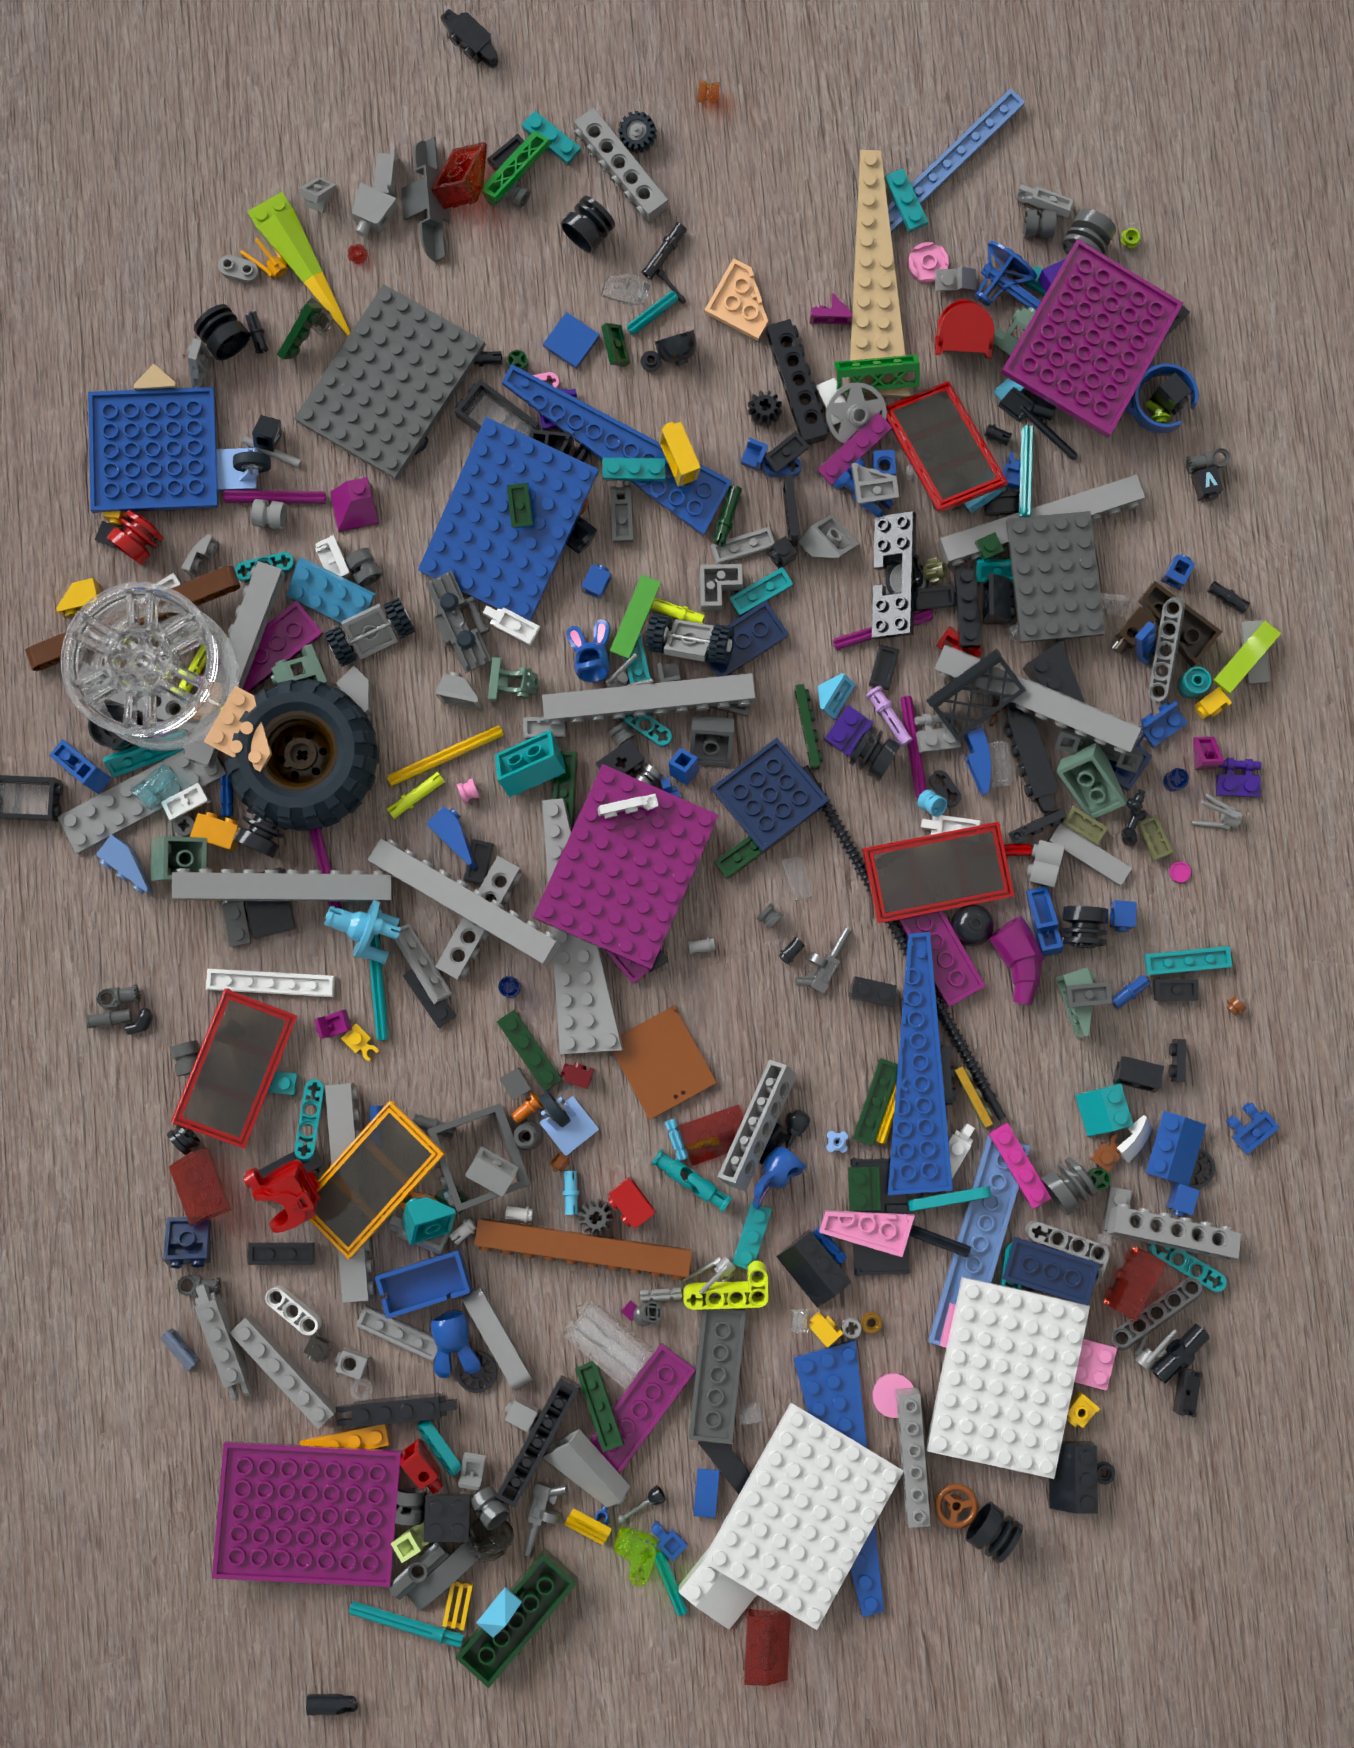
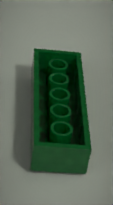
[456,1548,578,1688]

